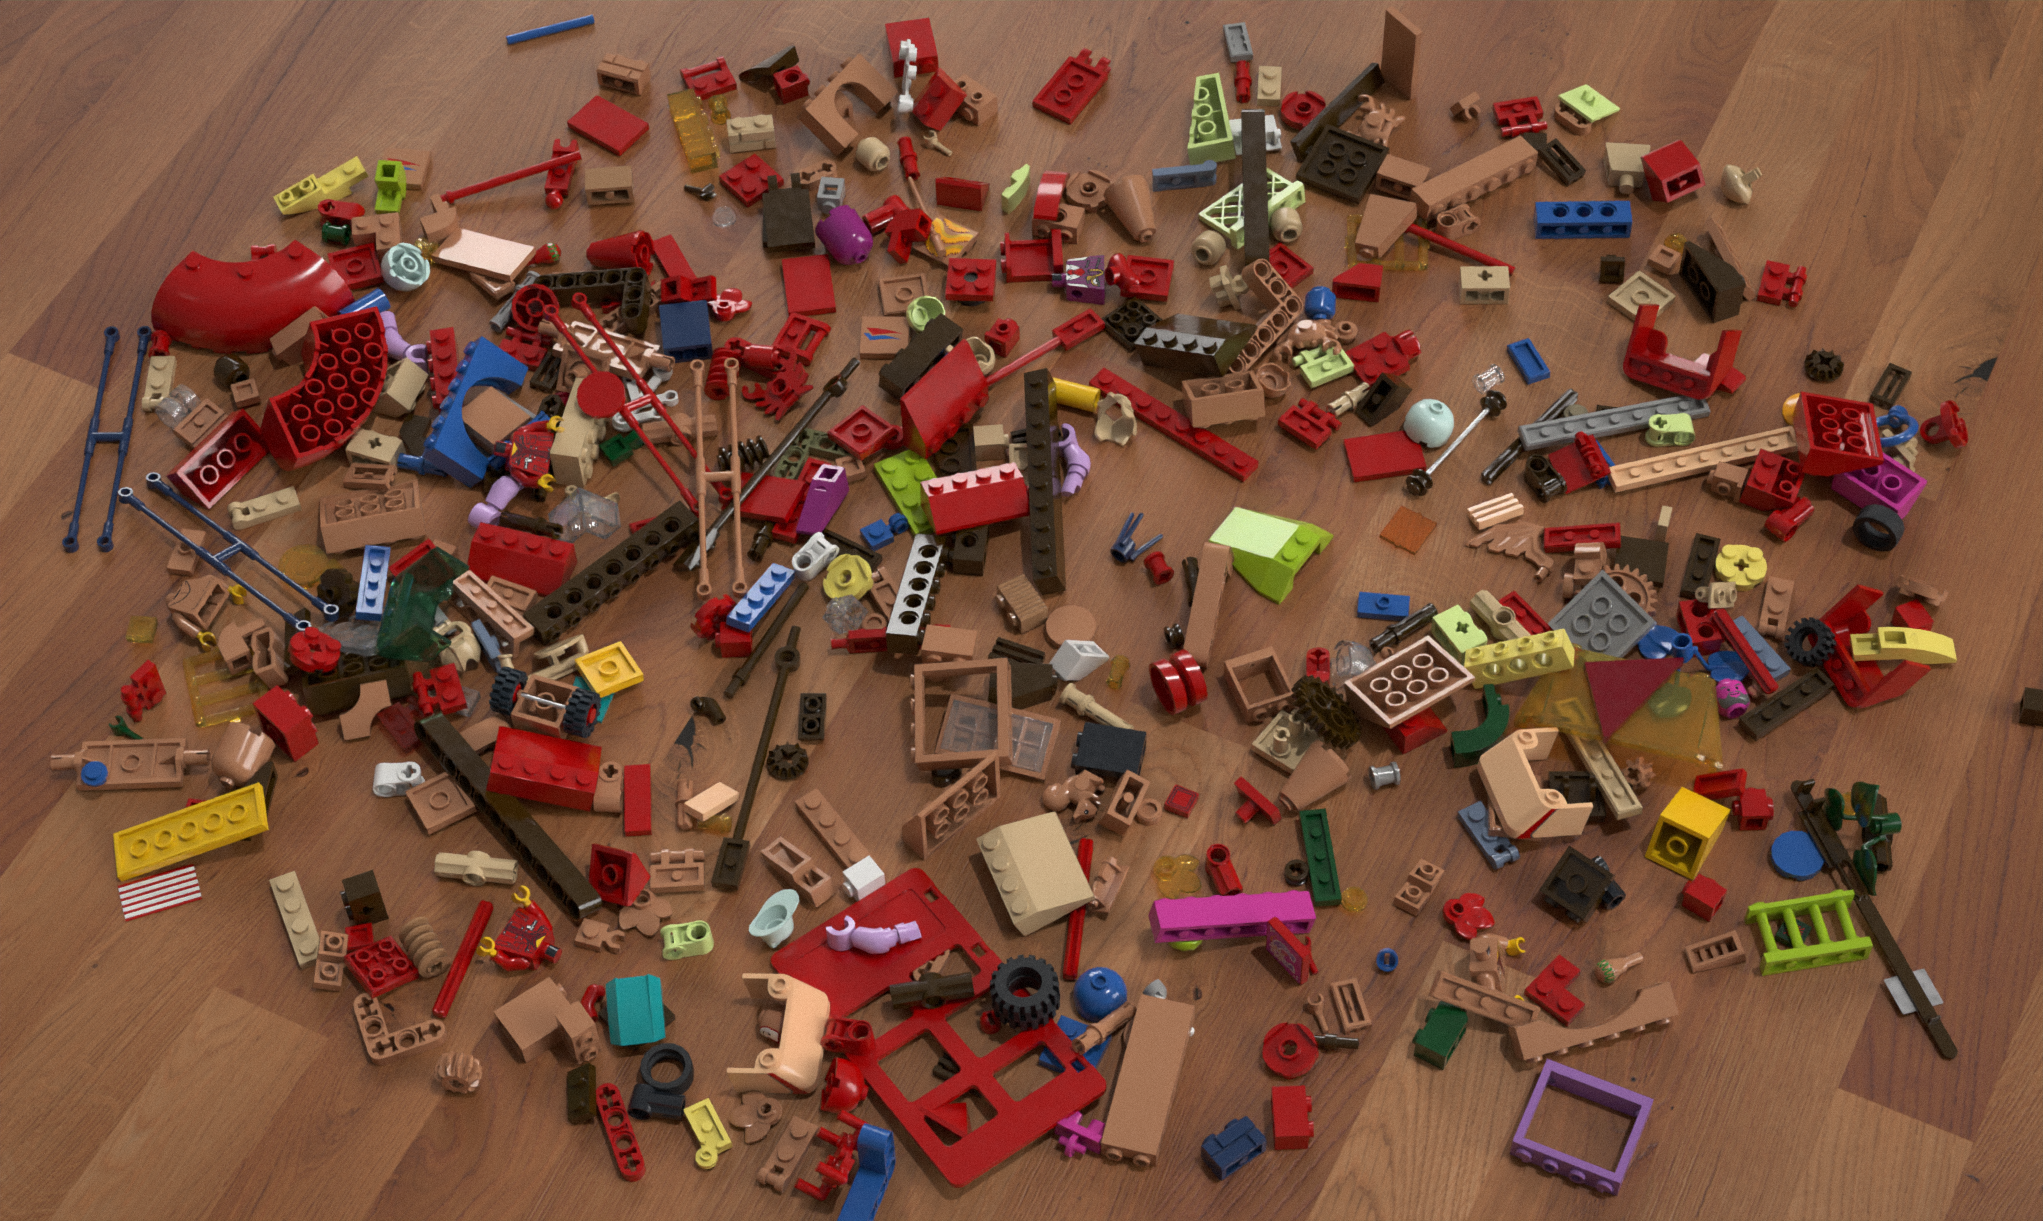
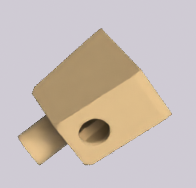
[1603,142,1650,194]

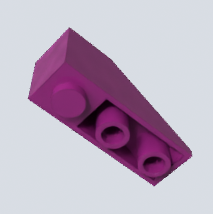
[796,464,849,536]

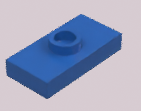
[1357,592,1410,621]

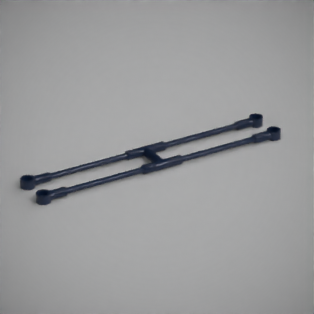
[62,326,152,553]
[118,472,339,633]

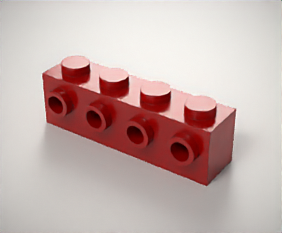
[426,327,464,414]

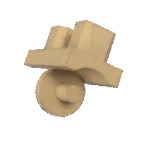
[1209,265,1250,310]
[1882,428,1918,472]

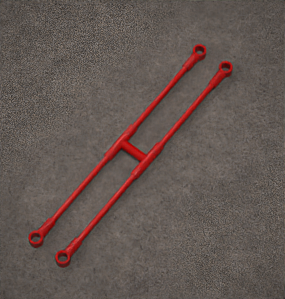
[543,292,733,518]

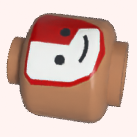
[757,1003,786,1044]

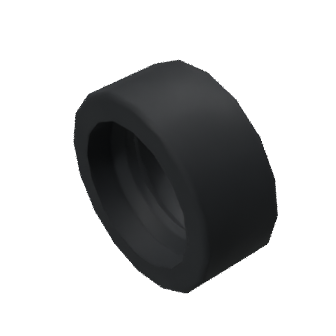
[1852,504,1905,552]
[640,1043,694,1095]

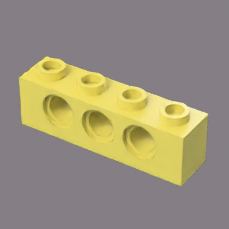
[1464,629,1575,689]

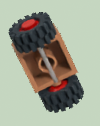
[489,666,601,739]

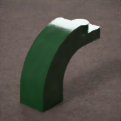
[1449,684,1510,768]

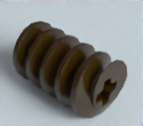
[717,435,770,472]

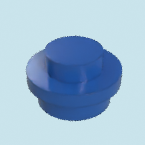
[81,761,108,787]

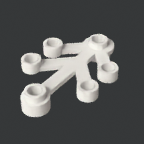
[898,39,917,114]
[612,367,679,432]

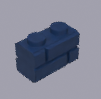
[1201,1116,1267,1181]

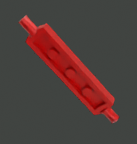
[831,624,951,654]

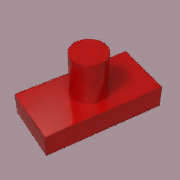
[1234,776,1282,826]

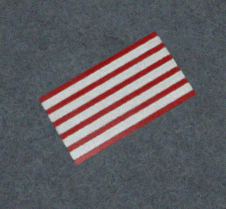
[118,864,202,922]

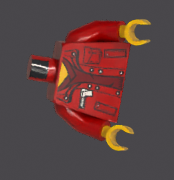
[493,416,565,493]
[476,886,562,972]

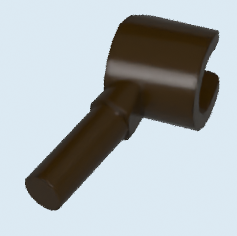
[684,183,717,201]

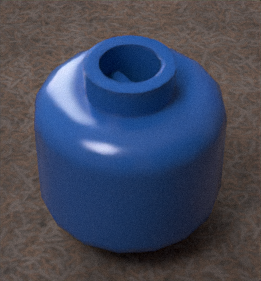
[1304,286,1336,320]

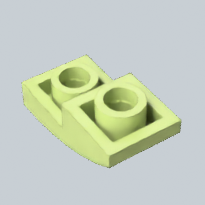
[1001,164,1030,214]

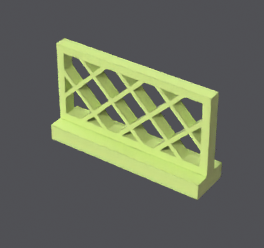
[1198,168,1306,249]

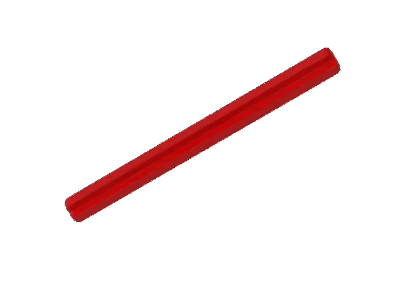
[1063,838,1094,981]

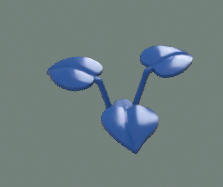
[1638,625,1749,719]

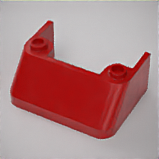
[1623,304,1742,400]
[1808,584,1931,709]

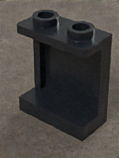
[1071,722,1147,778]

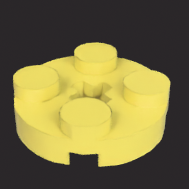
[1714,544,1767,591]
[823,554,873,606]

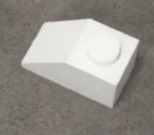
[1049,640,1110,681]

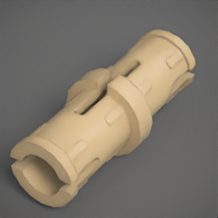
[1326,382,1370,418]

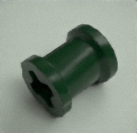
[322,222,351,246]

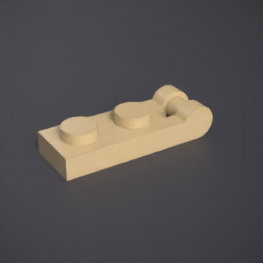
[142,356,177,411]
[227,486,302,530]

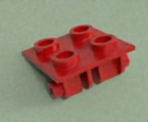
[1548,431,1611,494]

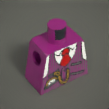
[1052,255,1105,305]

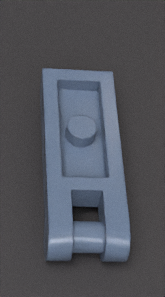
[1152,160,1217,192]
[1457,801,1520,870]

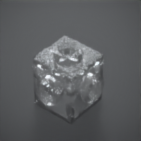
[822,594,868,634]

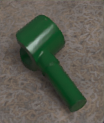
[109,715,144,740]

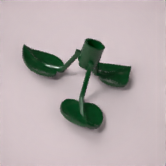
[1823,781,1902,896]

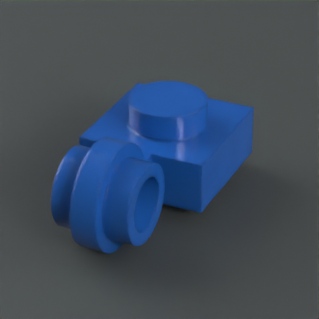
[860,513,909,551]

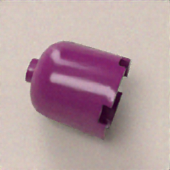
[815,205,873,265]

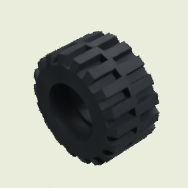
[990,955,1060,1031]

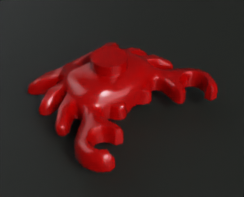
[742,346,813,421]

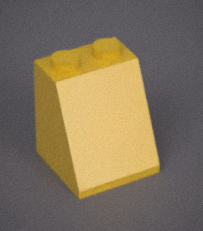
[1645,787,1730,880]

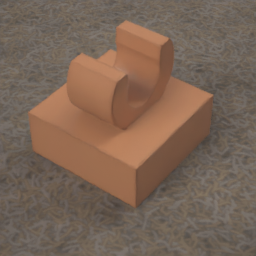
[1449,91,1481,121]

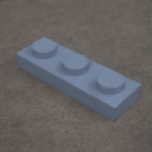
[1724,616,1791,682]

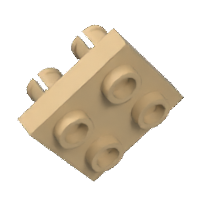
[1251,710,1324,774]

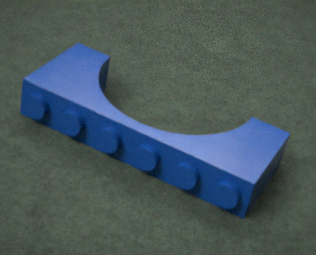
[422,336,528,488]

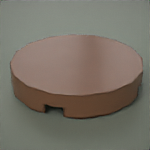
[1046,605,1096,649]

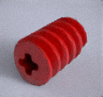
[704,347,743,401]

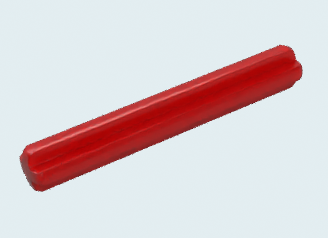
[1712,608,1779,695]

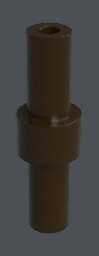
[1314,1033,1359,1050]

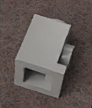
[817,177,846,214]

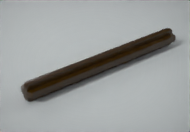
[1480,389,1578,484]

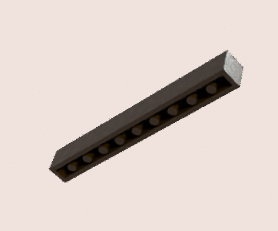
[1024,368,1066,595]

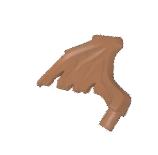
[1465,520,1555,582]

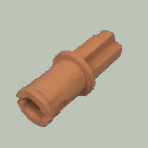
[675,779,694,830]

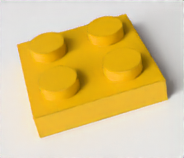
[574,641,644,698]

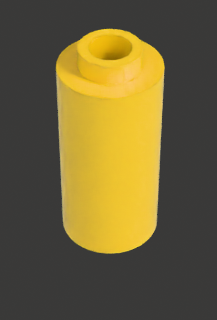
[1053,377,1100,412]

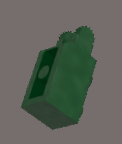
[1412,1001,1468,1070]

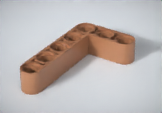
[1225,259,1303,374]
[1183,542,1234,668]

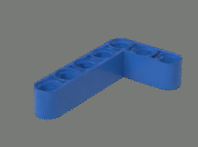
[837,1123,896,1221]

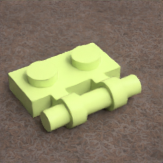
[1292,344,1354,389]

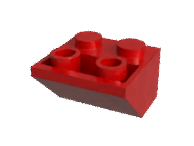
[1640,139,1706,203]
[1739,448,1805,511]

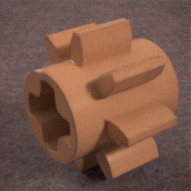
[1621,756,1656,790]

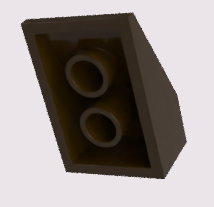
[1679,241,1746,323]

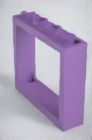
[1510,1059,1654,1196]

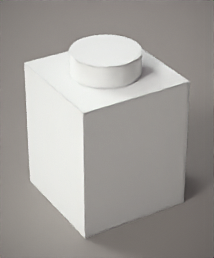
[842,856,885,901]

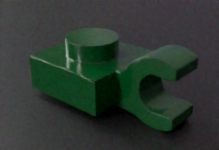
[599,430,645,467]

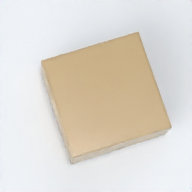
[1655,505,1672,542]

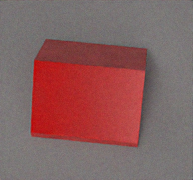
[935,176,990,211]
[589,843,651,906]

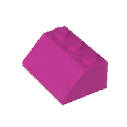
[1831,453,1927,519]

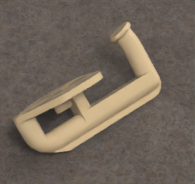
[497,634,589,682]

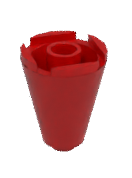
[586,230,655,276]

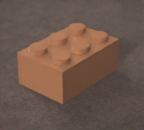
[1181,370,1265,428]

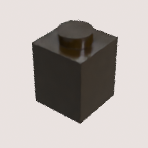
[2019,687,2043,727]

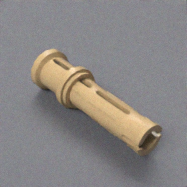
[1059,683,1134,730]

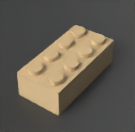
[550,378,611,488]

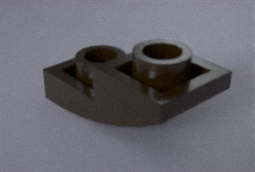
[798,693,827,740]

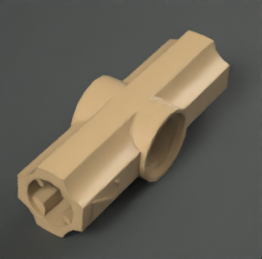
[1470,589,1531,641]
[434,851,518,886]

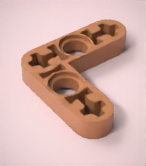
[353,993,447,1066]

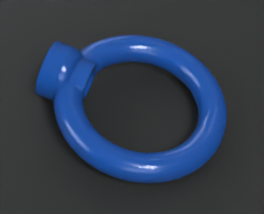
[1876,405,1919,448]

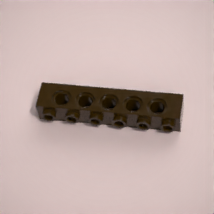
[886,534,950,655]

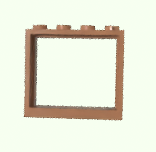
[910,658,1013,771]

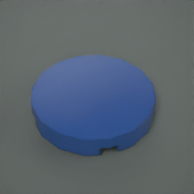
[1770,831,1824,881]

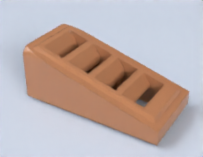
[1684,930,1746,973]

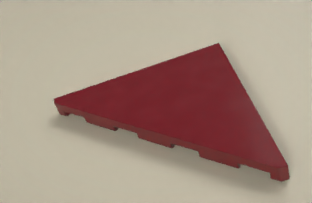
[1583,657,1684,743]

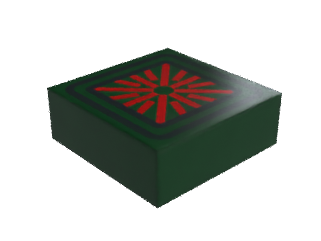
[1774,919,1812,949]

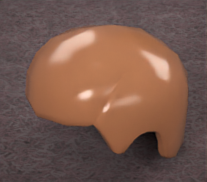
[1255,363,1291,398]

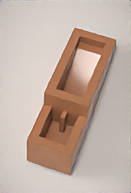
[761,836,836,908]

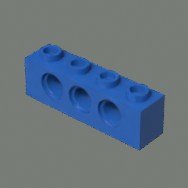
[1533,201,1632,239]

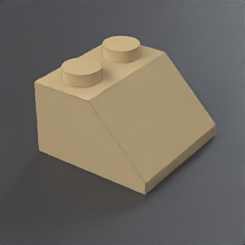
[372,357,429,418]

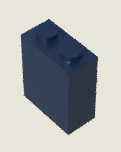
[659,300,713,363]

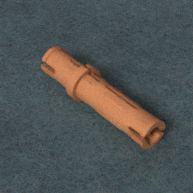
[1072,1001,1137,1055]

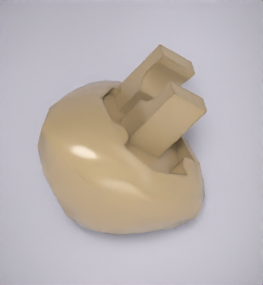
[1720,165,1762,204]

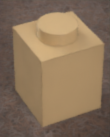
[973,424,1009,461]

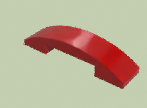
[1033,170,1070,221]

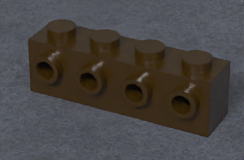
[879,313,963,402]

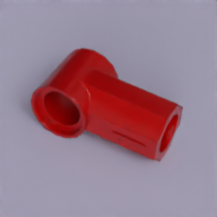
[862,195,910,234]
[1764,497,1815,542]
[1204,843,1243,896]

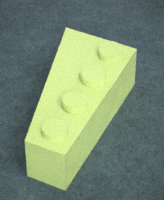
[1187,73,1236,165]

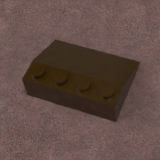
[1134,314,1258,377]
[301,634,412,716]

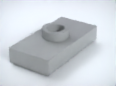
[1223,22,1253,62]

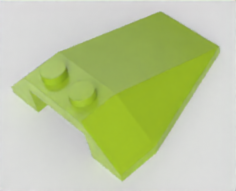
[1208,507,1333,605]

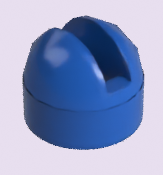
[1376,948,1398,972]

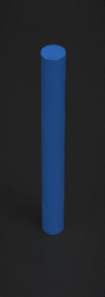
[506,15,595,45]

